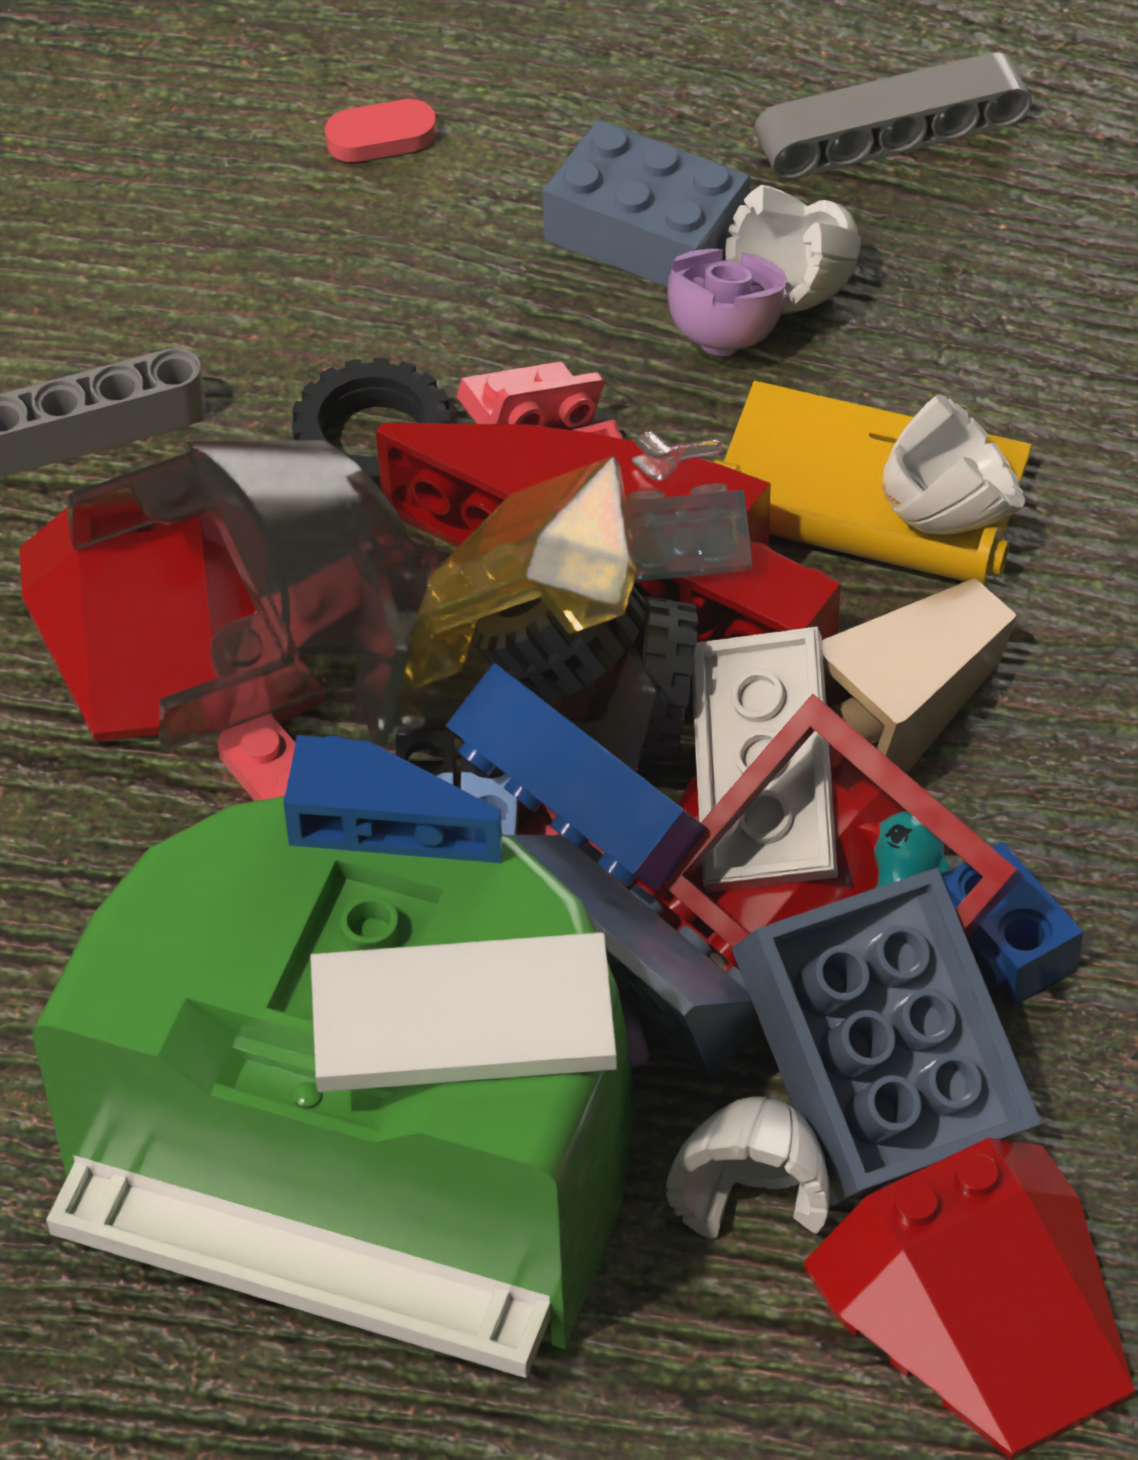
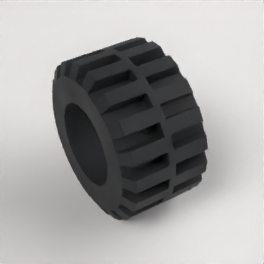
[469,537,647,703]

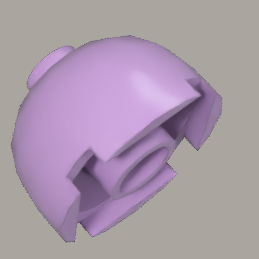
[668,249,786,356]

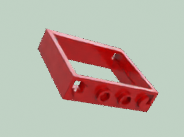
[661,693,1023,968]

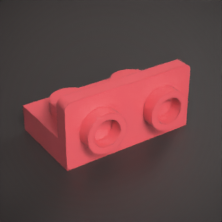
[456,361,605,429]

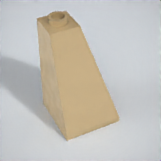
[822,578,1017,774]

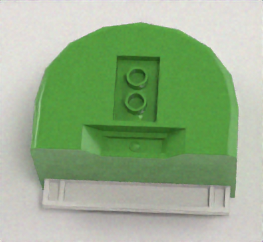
[32,796,636,1378]

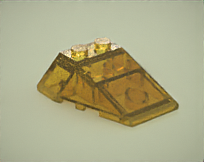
[401,456,637,690]

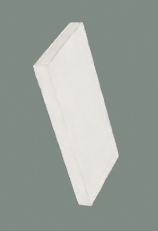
[692,627,838,893]
[311,932,616,1092]

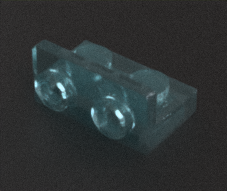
[614,484,753,582]

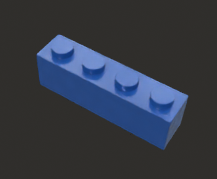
[446,663,707,891]

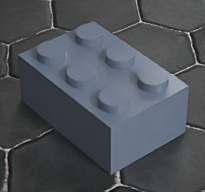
[542,119,750,287]

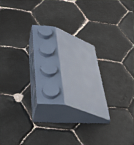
[507,835,762,1080]
[732,867,1042,1206]

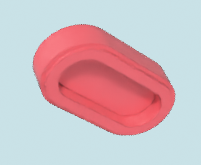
[325,99,437,162]

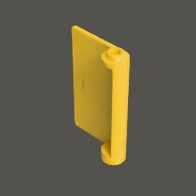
[713,381,1032,586]

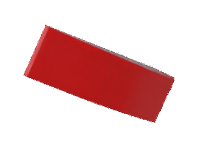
[376,423,841,642]

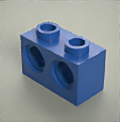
[942,841,1083,1006]

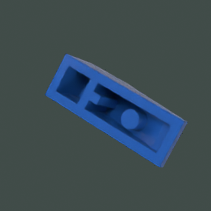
[283,735,503,863]

